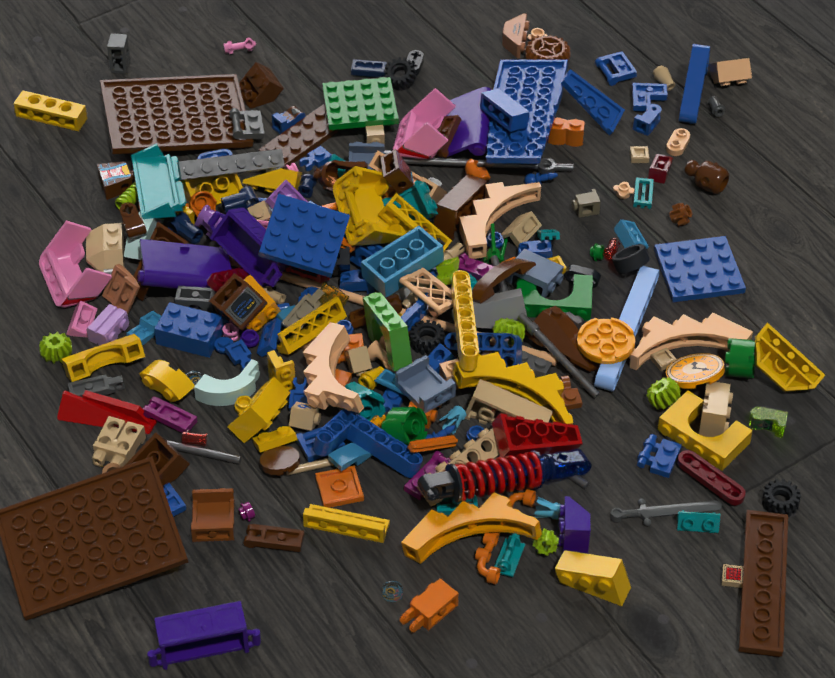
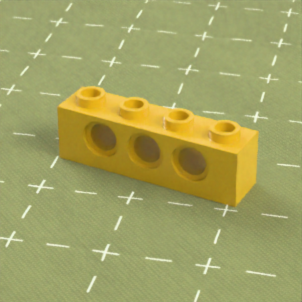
[13,91,87,131]

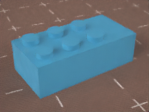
[361,226,444,298]

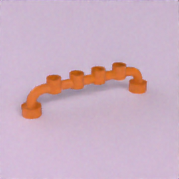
[475,489,536,585]

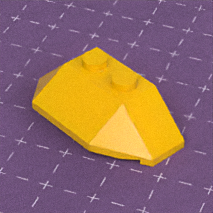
[755,322,825,392]

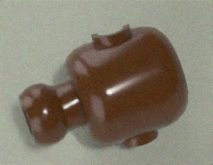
[684,160,729,194]

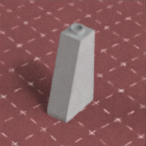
[451,288,527,330]

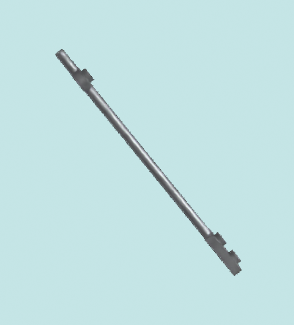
[385,151,573,174]

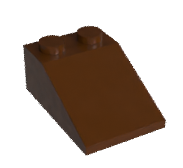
[126,432,190,486]

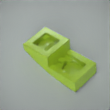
[434,257,460,288]

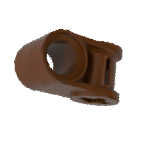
[120,202,147,240]

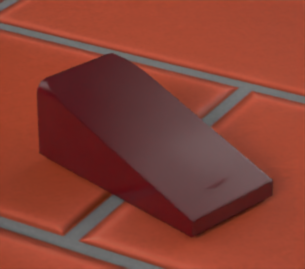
[648,154,673,184]

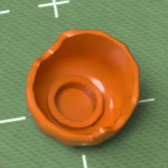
[465,159,491,181]
[189,190,217,217]

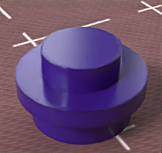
[240,329,259,347]

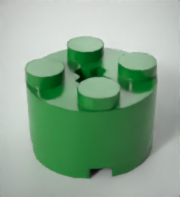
[725,338,755,378]
[381,407,428,446]

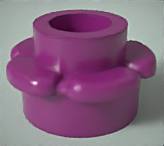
[238,502,255,522]

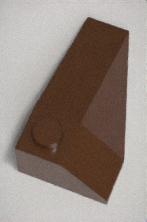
[525,306,601,372]

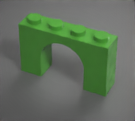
[363,292,412,372]

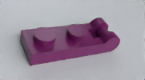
[458,253,495,280]
[143,396,198,434]
[404,451,451,500]

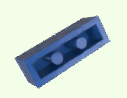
[480,88,529,132]

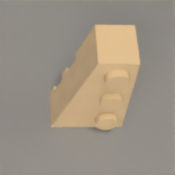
[699,382,733,437]

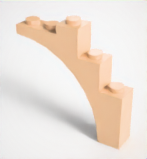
[459,182,541,259]
[629,312,753,370]
[303,322,364,413]

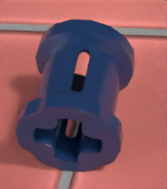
[298,174,317,198]

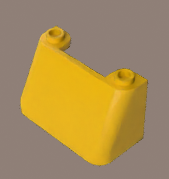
[333,166,405,246]

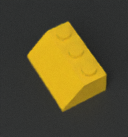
[178,173,243,205]

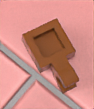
[561,376,582,410]

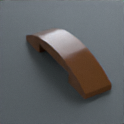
[472,259,536,304]

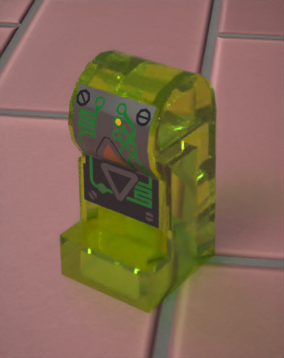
[749,407,788,438]

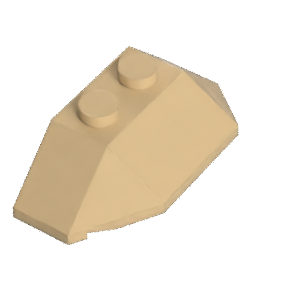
[86,223,124,272]

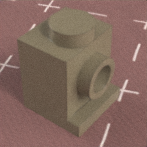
[571,189,600,218]

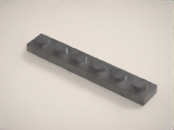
[177,149,285,181]

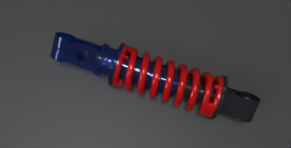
[417,449,592,503]

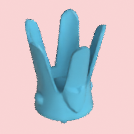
[439,406,467,435]
[534,497,560,520]

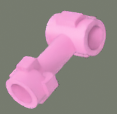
[224,38,256,54]

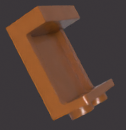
[191,488,235,542]

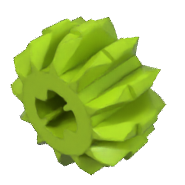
[493,318,525,345]
[39,331,72,364]
[647,377,681,409]

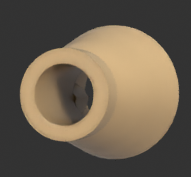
[653,66,675,91]

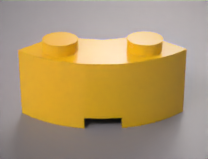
[139,360,195,403]

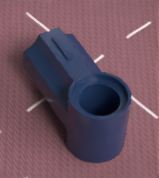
[221,186,259,213]
[167,212,203,244]

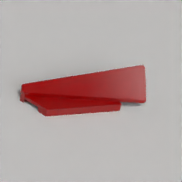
[57,390,157,434]

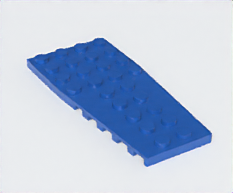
[486,60,568,164]

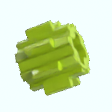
[533,528,559,556]

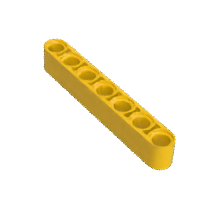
[451,270,479,371]

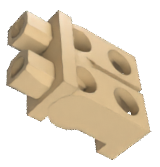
[92,416,146,467]

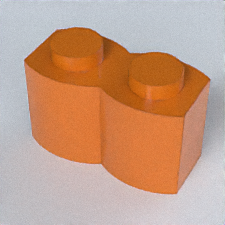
[548,118,585,147]

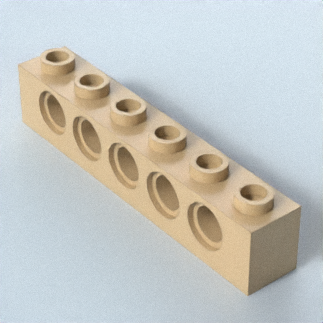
[417,423,499,507]

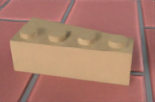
[465,379,553,425]

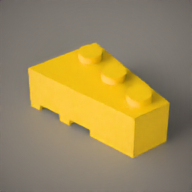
[227,376,290,443]

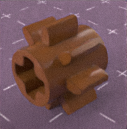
[670,203,692,226]

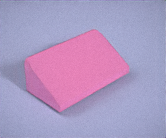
[66,301,97,338]

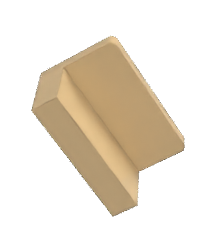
[501,211,542,248]

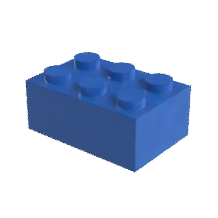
[154,302,223,358]

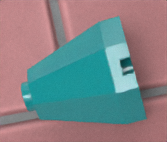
[345,382,386,421]

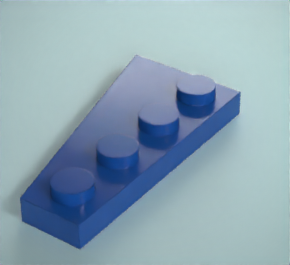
[560,69,625,136]

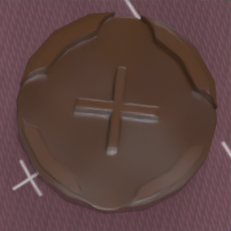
[260,446,300,476]

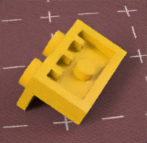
[267,350,295,391]

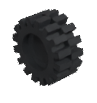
[384,57,416,91]
[410,320,444,355]
[762,479,801,517]

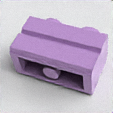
[86,304,129,345]

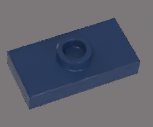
[351,59,387,77]

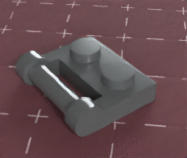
[229,108,265,139]

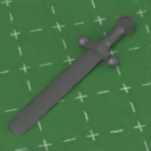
[610,498,722,526]

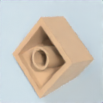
[708,58,752,86]

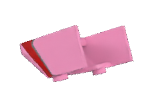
[393,88,456,160]
[39,221,112,308]

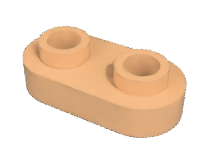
[666,128,690,156]

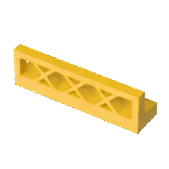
[378,193,452,252]
[277,297,347,355]
[303,504,390,543]

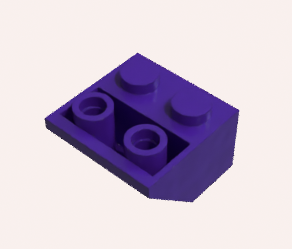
[559,496,591,554]

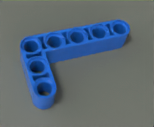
[679,44,710,124]
[313,409,423,478]

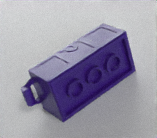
[208,208,288,287]
[147,601,261,670]

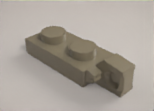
[281,288,324,335]

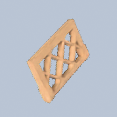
[399,267,453,314]

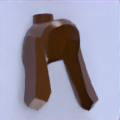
[313,160,368,193]

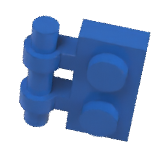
[637,434,682,478]

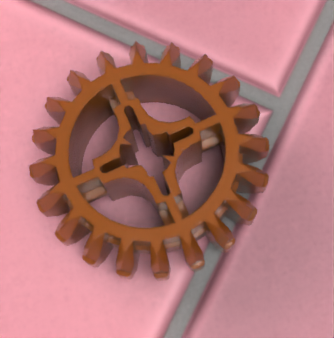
[525,34,571,62]

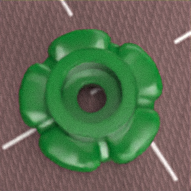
[590,243,605,261]

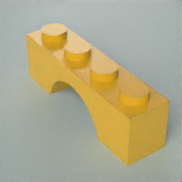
[61,334,145,382]

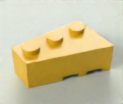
[555,550,631,606]

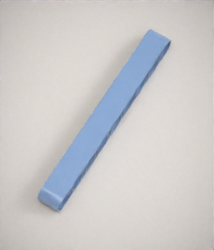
[594,266,660,392]

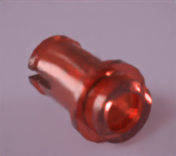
[603,238,621,261]
[182,430,207,446]

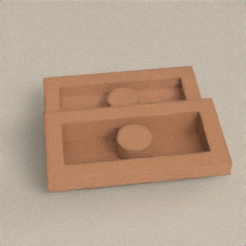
[102,264,140,314]

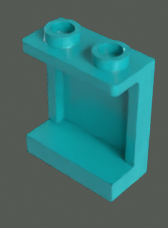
[382,180,438,220]

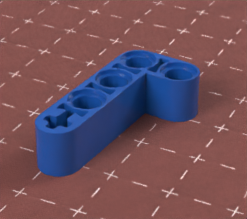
[444,332,522,367]

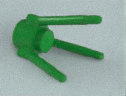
[483,223,508,265]

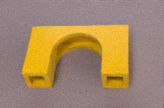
[658,391,753,471]

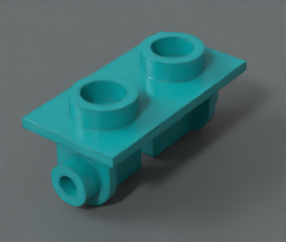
[677,510,721,533]
[494,533,525,577]

